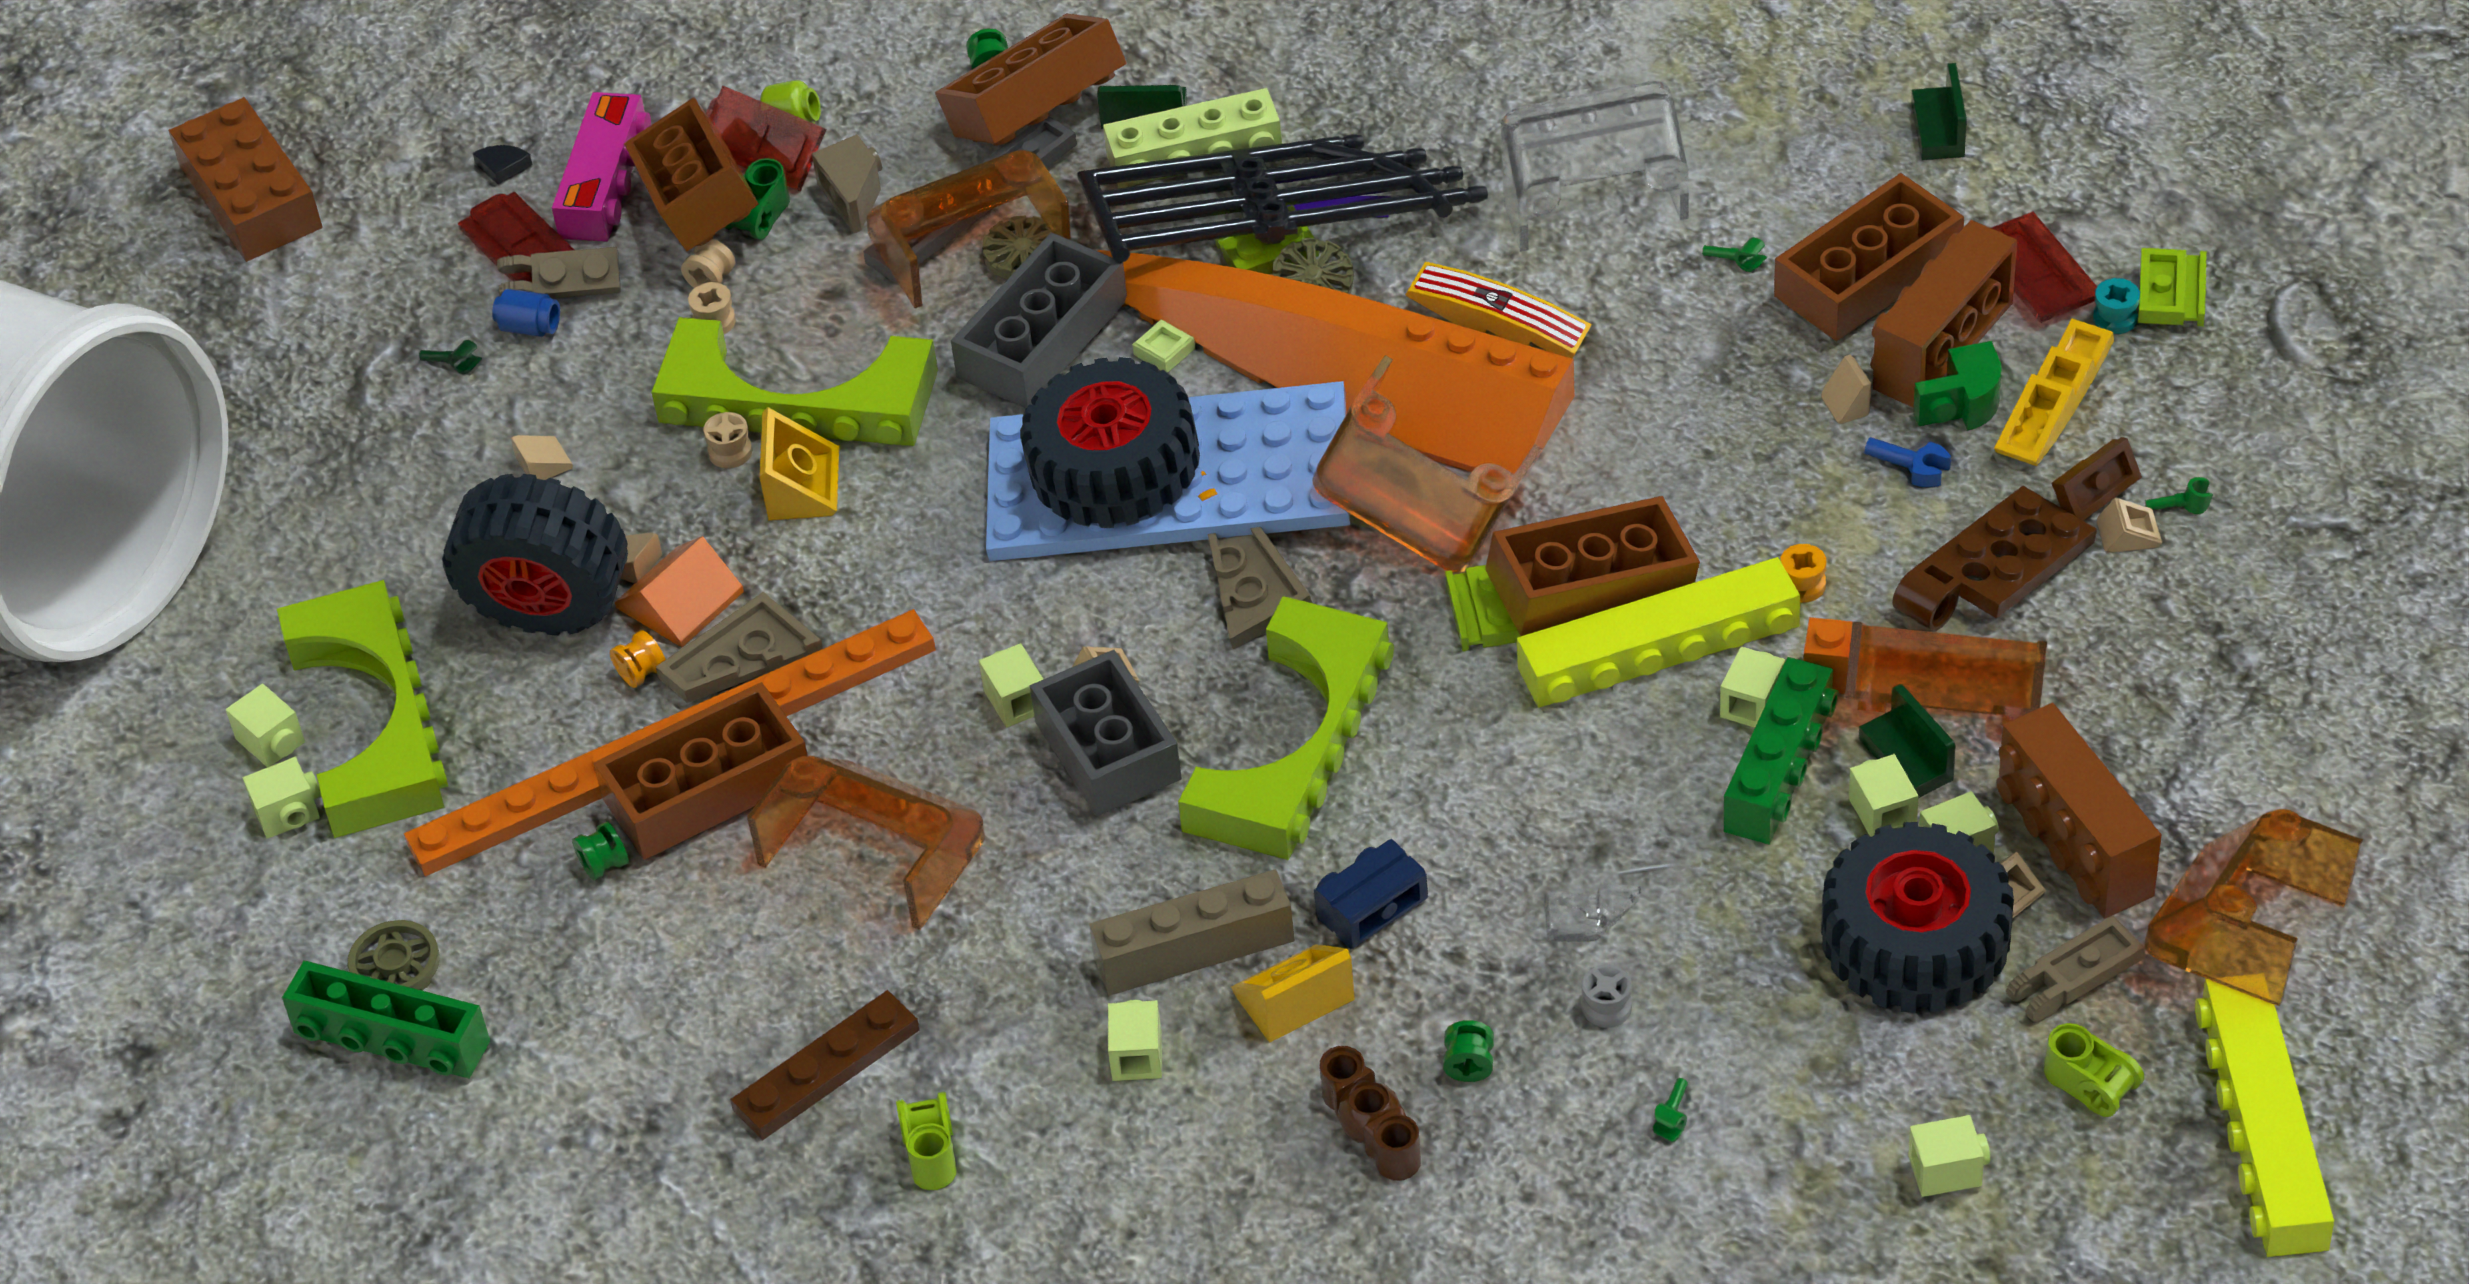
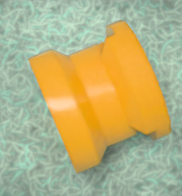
[1780,544,1826,603]
[609,630,666,688]

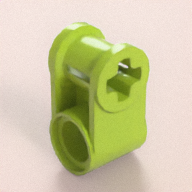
[2044,1023,2145,1117]
[896,1091,957,1190]

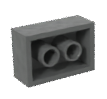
[1029,650,1182,817]

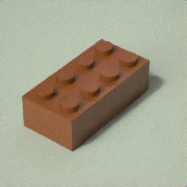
[935,13,1127,146]
[168,97,323,262]
[624,97,759,252]
[1774,173,1964,342]
[1870,220,2017,408]
[1485,496,1700,636]
[593,682,812,860]
[1996,702,2162,919]

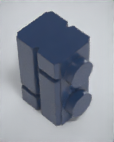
[1314,838,1428,950]

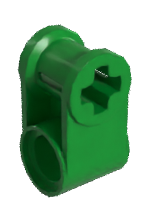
[724,158,790,240]

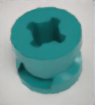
[2093,278,2140,334]

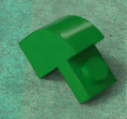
[1913,341,2002,431]

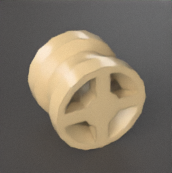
[681,239,735,288]
[688,282,736,334]
[703,412,753,469]

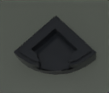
[473,145,533,184]

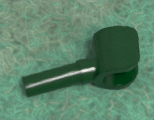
[419,340,482,374]

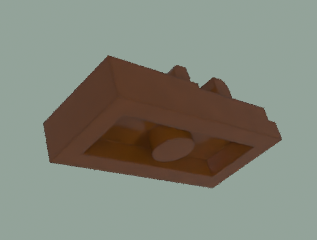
[2051,437,2142,521]

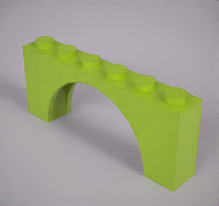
[651,317,938,446]
[276,580,449,838]
[1178,596,1394,860]

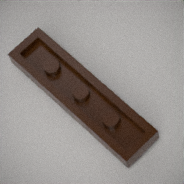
[730,990,920,1141]

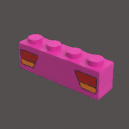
[552,92,651,242]

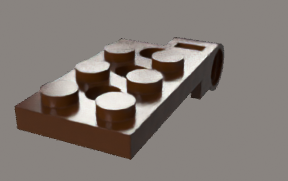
[1892,486,2097,631]

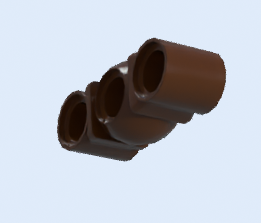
[1320,1046,1421,1181]

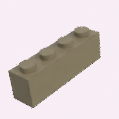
[1089,869,1295,996]

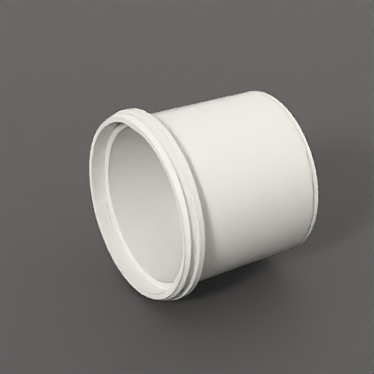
[0,280,228,662]

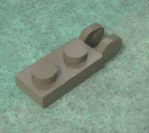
[497,247,621,299]
[2005,916,2146,1023]

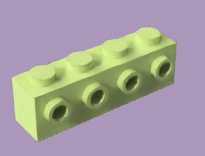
[1103,88,1282,189]

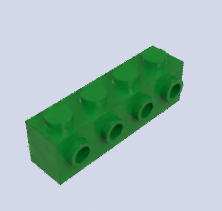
[1724,657,1839,845]
[282,960,490,1079]

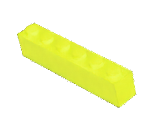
[1517,557,1800,708]
[2195,971,2334,1257]

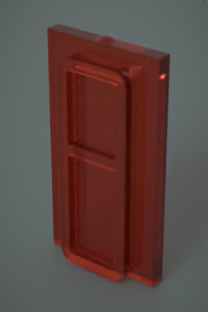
[706,85,827,192]
[458,191,574,282]
[1991,211,2097,323]

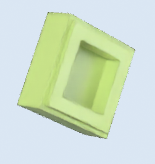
[1132,319,1195,372]

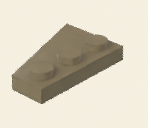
[1208,527,1312,649]
[656,592,823,703]

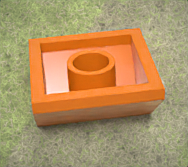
[615,536,744,648]

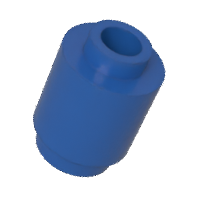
[492,289,560,337]

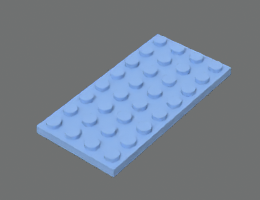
[986,381,1350,561]

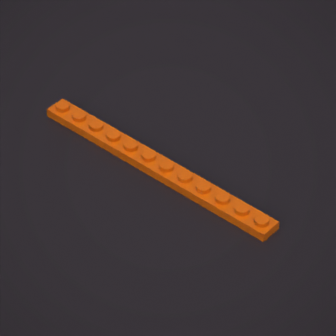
[404,609,936,877]

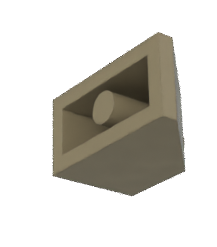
[812,134,882,234]

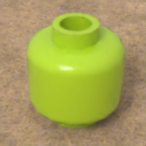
[755,80,821,138]

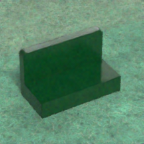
[1911,63,1967,160]
[1097,85,1187,129]
[1859,683,1956,798]

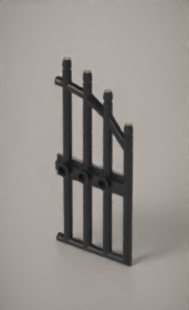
[1077,134,1488,263]

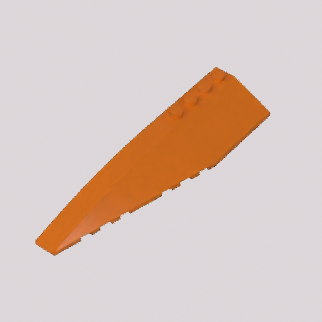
[1097,250,1575,487]

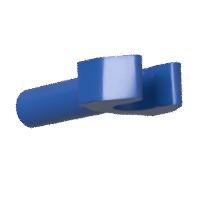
[1864,437,1951,487]

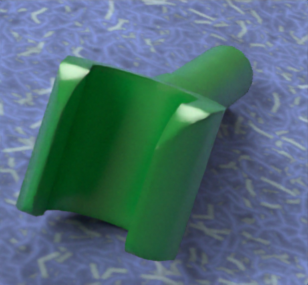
[1702,237,1767,272]
[2145,477,2213,514]
[1653,1078,1688,1142]

